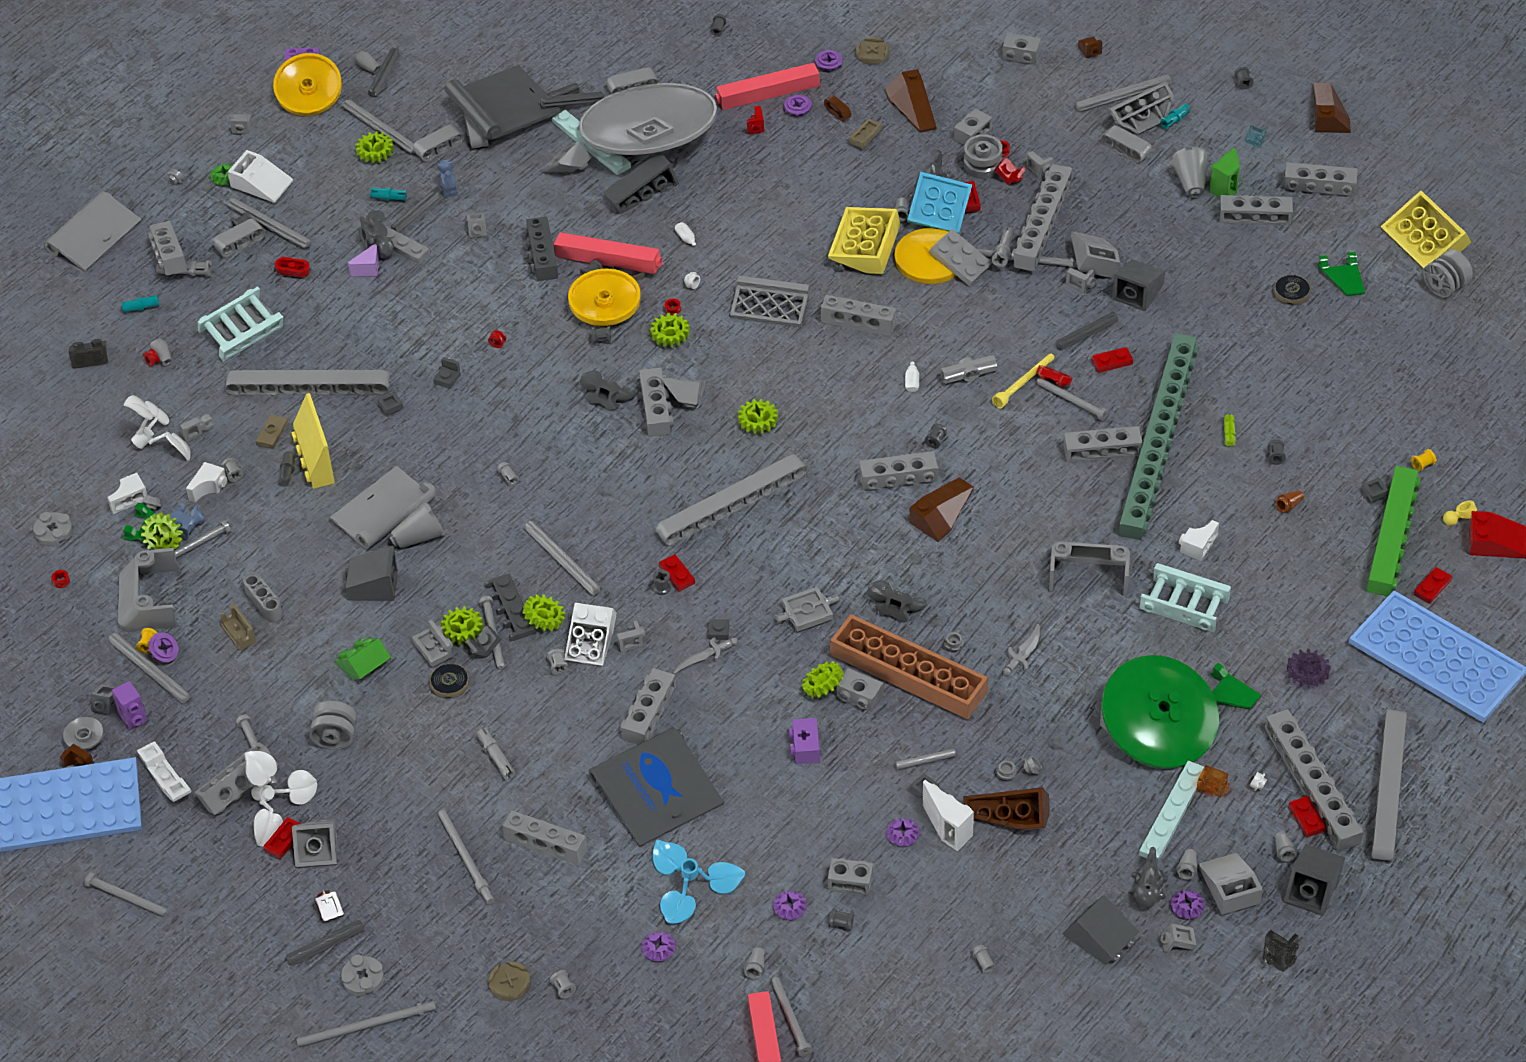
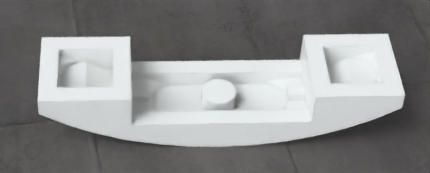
[137,741,191,802]

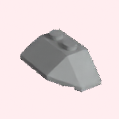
[1109,81,1174,135]

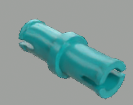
[1160,103,1191,129]
[370,187,407,201]
[121,295,160,313]

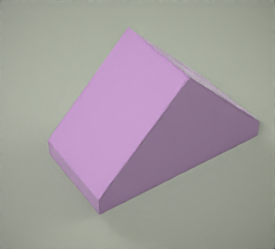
[348,244,379,277]

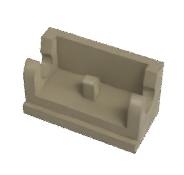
[220,604,256,651]

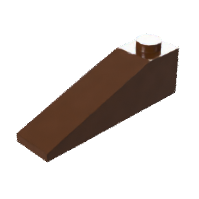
[885,69,937,133]
[1313,82,1351,133]
[909,477,974,542]
[963,787,1050,830]

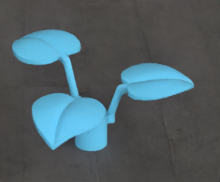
[653,840,745,924]

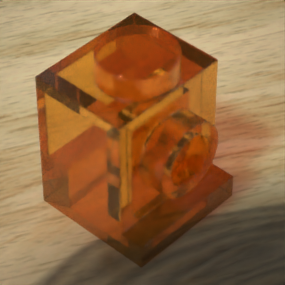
[1196,765,1230,797]

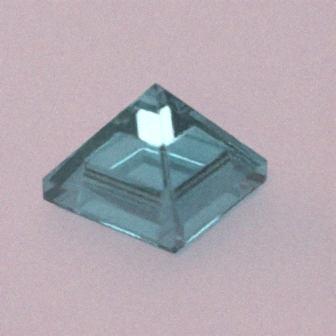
[1245,125,1267,148]

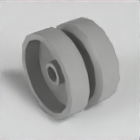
[964,134,1002,179]
[309,701,357,750]

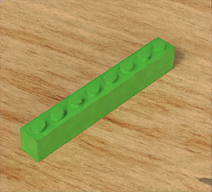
[1367,466,1421,596]

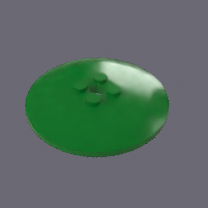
[1101,655,1219,769]

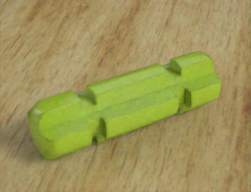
[1224,414,1236,447]

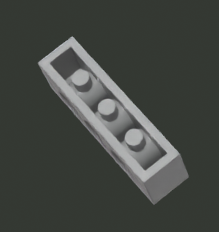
[1284,162,1358,196]
[1219,195,1293,225]
[148,221,187,275]
[821,295,896,336]
[639,367,674,437]
[1063,426,1143,462]
[859,451,938,490]
[620,668,676,744]
[195,742,278,815]
[502,810,587,866]

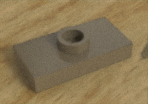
[849,118,883,149]
[256,414,288,449]

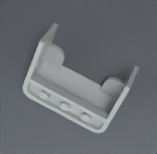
[1049,542,1130,596]
[118,548,179,632]

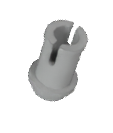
[497,462,519,486]
[973,945,996,973]

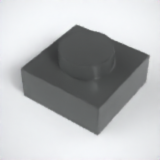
[378,392,403,415]
[1362,478,1389,502]
[709,619,729,640]
[910,773,939,799]

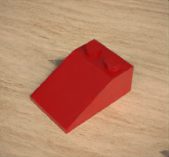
[1469,511,1526,559]

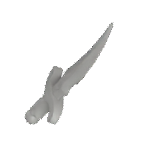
[1003,624,1040,675]
[673,637,737,674]

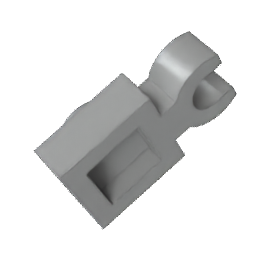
[180,414,214,442]

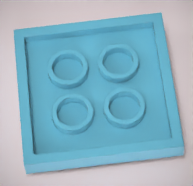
[907,172,972,234]

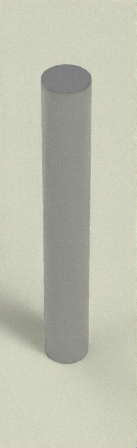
[895,748,956,770]

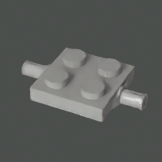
[775,587,839,632]

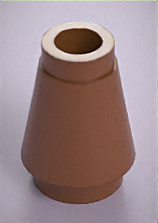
[1276,490,1304,512]

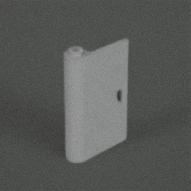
[44,191,141,272]
[330,466,436,549]

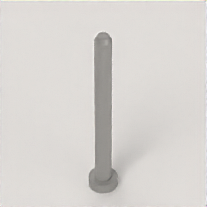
[1037,378,1109,421]
[174,520,231,558]
[479,596,504,669]
[236,714,277,786]
[85,872,167,916]
[771,976,813,1057]

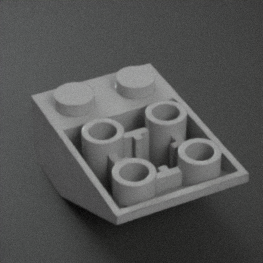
[1071,231,1120,278]
[1198,853,1263,915]

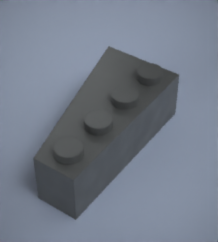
[603,152,679,214]

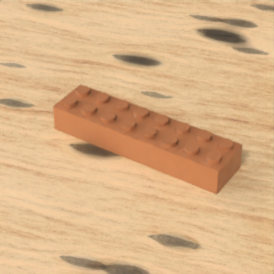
[830,614,988,719]

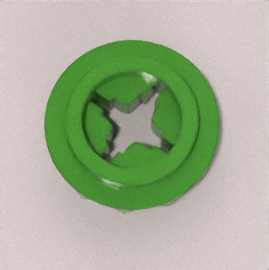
[210,163,232,185]

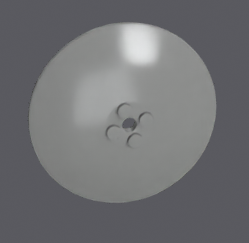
[579,83,717,155]

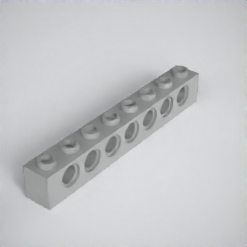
[1012,164,1073,271]
[1265,709,1364,852]

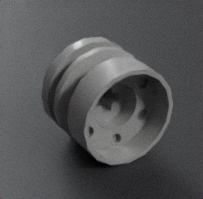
[1423,249,1473,297]

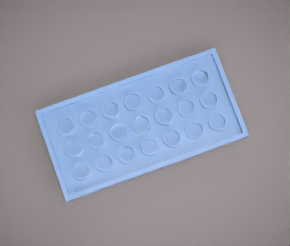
[1349,591,1526,723]
[0,757,143,852]

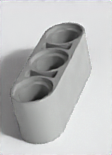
[606,67,659,94]
[463,111,489,149]
[413,124,464,162]
[1101,125,1152,163]
[212,219,265,257]
[243,572,282,622]

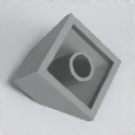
[541,141,592,173]
[663,376,706,407]
[292,819,337,867]

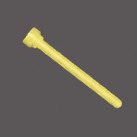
[992,354,1054,409]

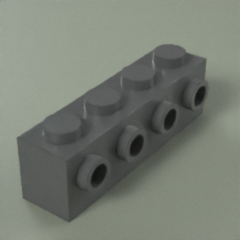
[524,216,558,281]

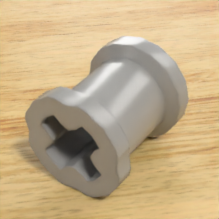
[221,457,244,482]
[547,649,568,675]
[550,970,576,999]

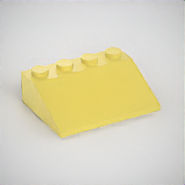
[1381,191,1472,268]
[828,207,901,274]
[291,393,335,489]

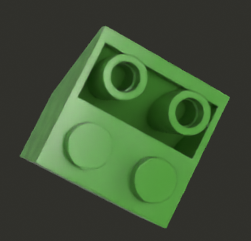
[1210,148,1240,198]
[334,637,391,680]

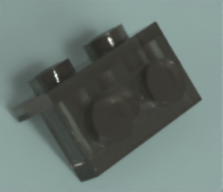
[69,339,108,369]
[1262,930,1299,972]

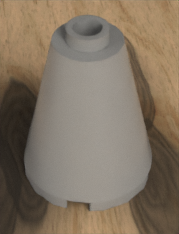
[1172,147,1207,198]
[389,501,445,549]

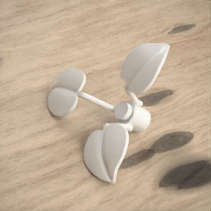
[124,395,191,462]
[245,751,317,847]

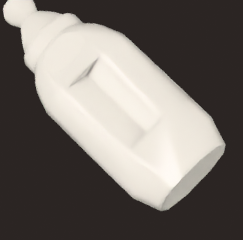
[675,222,696,246]
[905,361,919,392]

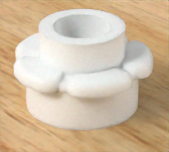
[684,272,700,289]
[1249,772,1267,791]

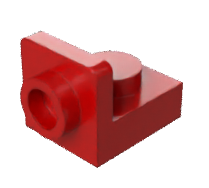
[746,106,765,134]
[994,157,1026,185]

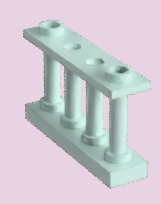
[198,286,283,362]
[1140,563,1231,632]

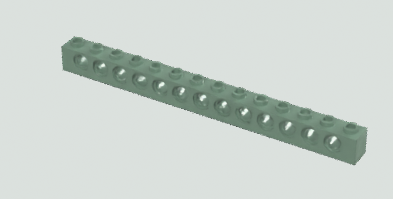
[1119,333,1199,540]

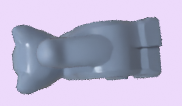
[437,160,458,197]
[170,504,205,540]

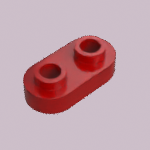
[275,257,310,277]
[1037,365,1073,387]

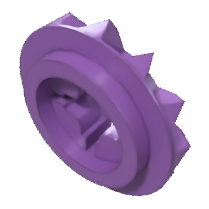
[815,50,842,71]
[784,95,812,117]
[148,633,178,663]
[887,817,919,846]
[1171,889,1205,919]
[773,890,807,920]
[642,931,676,961]

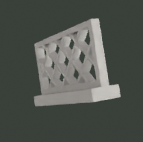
[730,276,810,327]

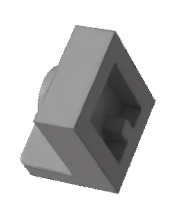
[230,114,252,134]
[1026,151,1054,178]
[467,212,487,238]
[1066,268,1096,293]
[617,620,645,652]
[1161,923,1196,952]

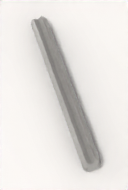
[1076,74,1171,112]
[343,100,415,154]
[228,198,311,249]
[525,521,600,595]
[109,632,190,703]

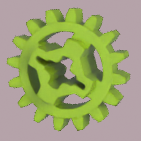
[355,131,394,163]
[650,313,690,347]
[738,399,778,434]
[141,512,183,550]
[522,594,566,631]
[440,606,483,645]
[802,661,844,698]

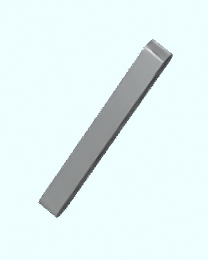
[225,370,390,395]
[655,454,807,545]
[1371,709,1407,861]

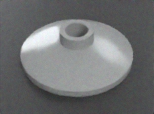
[63,717,104,750]

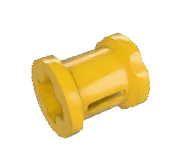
[1411,449,1437,472]
[136,628,157,654]

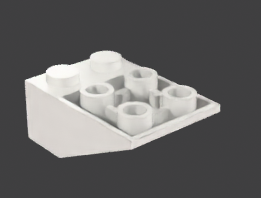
[228,150,293,203]
[564,603,617,666]
[923,780,974,851]

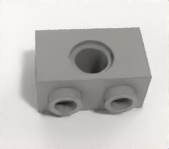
[1002,33,1041,65]
[954,109,992,145]
[837,668,883,712]

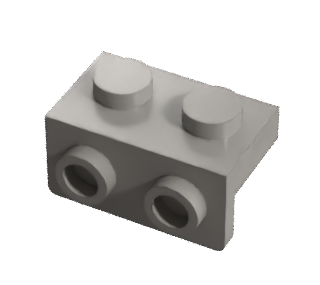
[412,620,453,667]

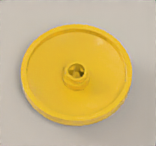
[273,53,342,116]
[895,228,957,284]
[568,269,641,326]

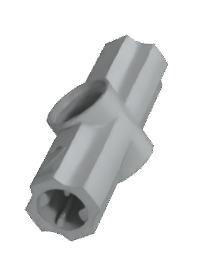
[940,355,997,384]

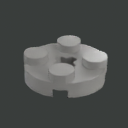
[33,512,73,546]
[341,955,384,996]

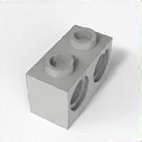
[828,858,873,896]

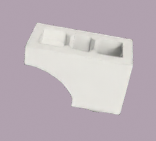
[186,462,227,503]
[108,473,147,514]
[1179,520,1219,561]

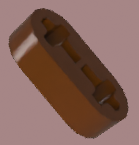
[824,95,852,122]

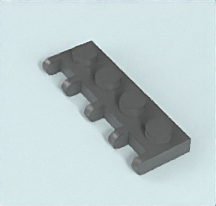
[484,573,536,641]

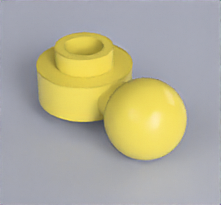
[1443,500,1477,526]

